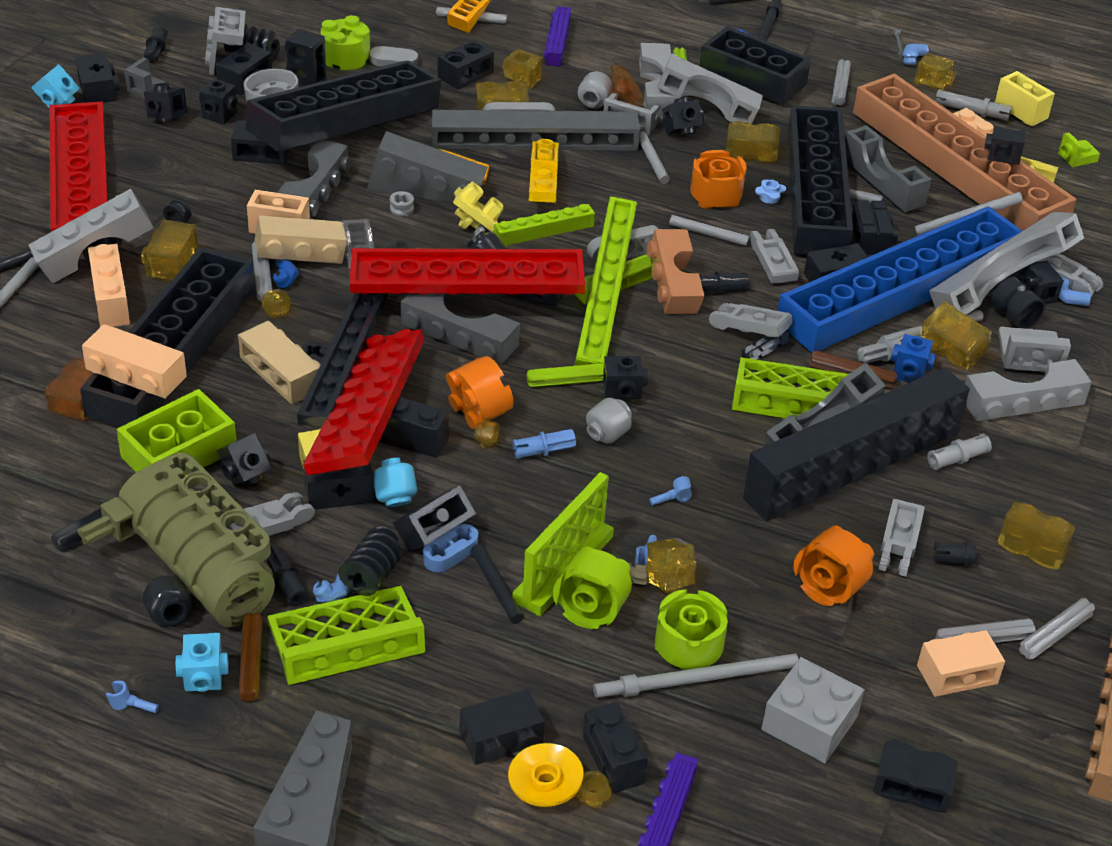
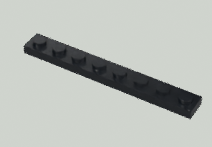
[297,293,388,428]

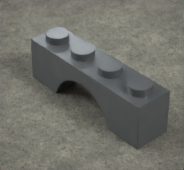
[845,125,932,212]
[277,140,351,219]
[401,293,520,365]
[765,363,886,446]

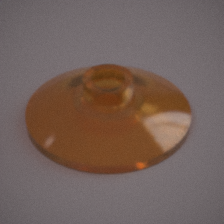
[610,63,644,107]

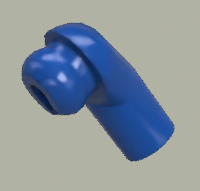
[273,259,299,288]

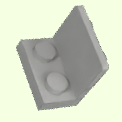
[205,7,246,75]
[998,327,1071,372]

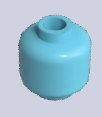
[373,458,418,507]

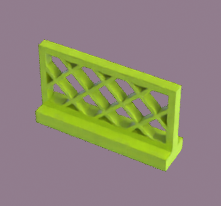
[732,357,848,418]
[512,472,614,616]
[267,586,425,685]

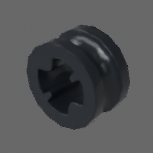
[163,199,192,227]

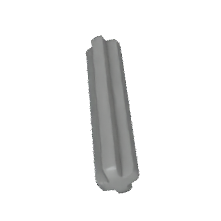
[831,59,851,106]
[252,242,273,302]
[1019,598,1095,660]
[935,618,1036,643]

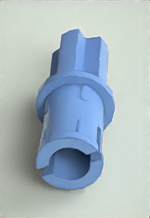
[512,429,576,459]

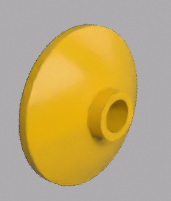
[508,743,583,807]

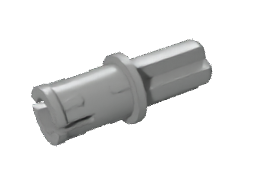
[857,335,904,364]

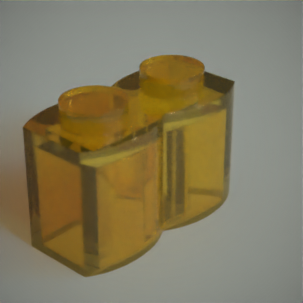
[726,121,780,162]
[998,502,1076,569]

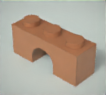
[647,229,704,314]

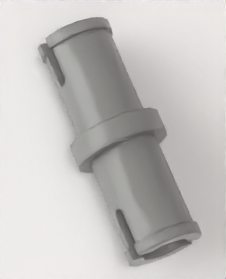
[927,433,992,470]

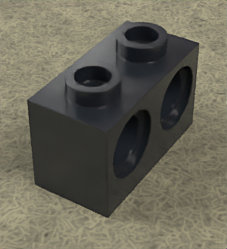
[284,29,327,87]
[438,40,494,90]

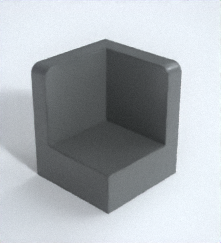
[124,57,165,98]

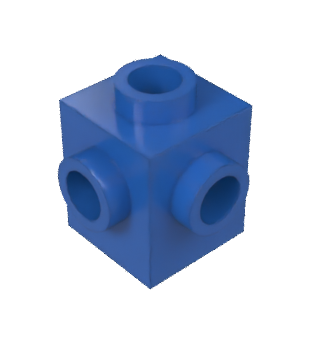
[891,334,936,383]

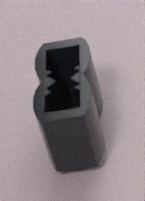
[873,741,958,812]

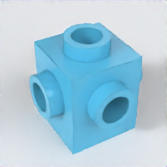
[31,64,80,108]
[175,633,229,692]

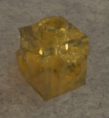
[646,537,697,592]

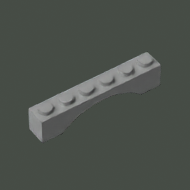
[929,212,1084,319]

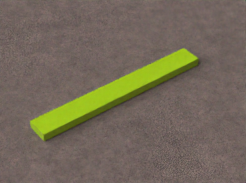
[574,196,637,366]

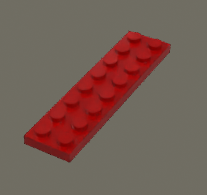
[50,101,108,232]
[350,248,585,295]
[303,329,425,476]

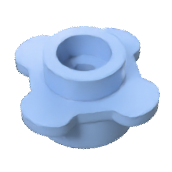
[755,180,786,204]

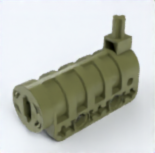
[77,453,275,627]

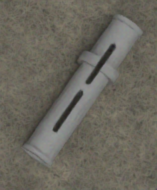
[935,89,1012,121]

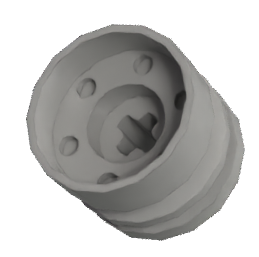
[244,69,299,101]

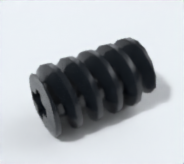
[224,24,280,62]
[338,526,402,596]

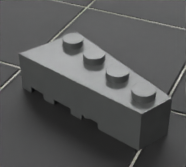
[367,131,488,203]
[253,710,352,846]

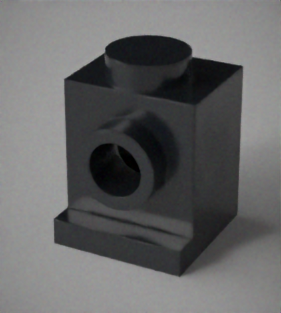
[984,127,1026,165]
[1021,260,1064,304]

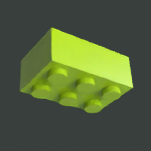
[117,389,237,476]

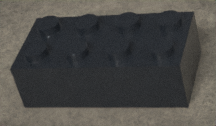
[699,26,811,105]

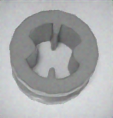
[390,191,414,217]

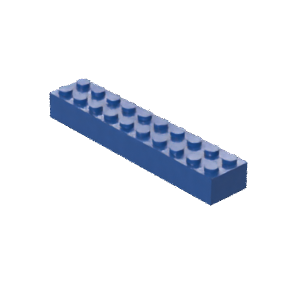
[778,206,1022,353]

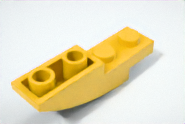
[529,139,559,203]

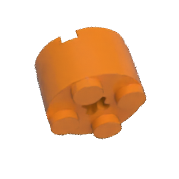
[690,150,747,209]
[446,356,513,429]
[794,526,874,606]

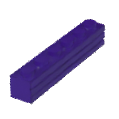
[543,6,571,67]
[638,753,698,846]

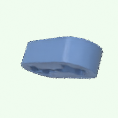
[423,523,478,572]

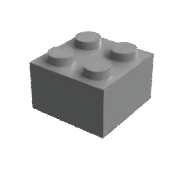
[762,657,865,764]

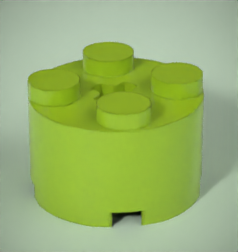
[320,15,370,70]
[553,546,632,629]
[654,590,728,671]

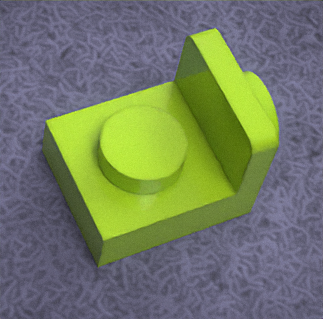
[1058,133,1100,167]

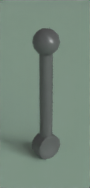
[892,28,904,60]

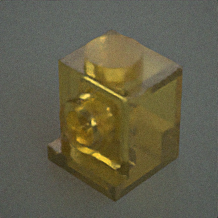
[502,49,543,89]
[914,52,955,90]

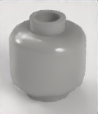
[578,71,613,109]
[586,398,632,444]

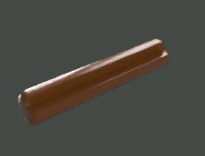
[810,351,897,389]
[239,612,263,702]

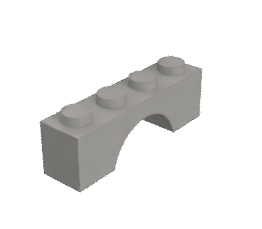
[639,43,679,118]
[657,54,763,130]
[29,189,154,284]
[965,359,1092,421]

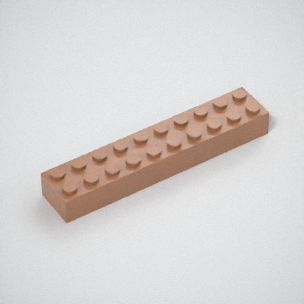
[853,73,1077,231]

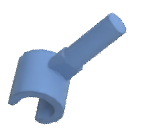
[649,476,692,506]
[635,535,657,569]
[106,681,159,714]

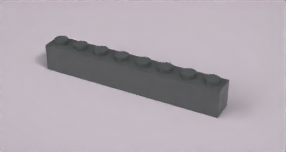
[432,110,640,151]

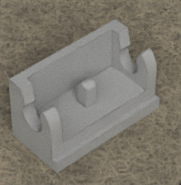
[603,93,660,136]

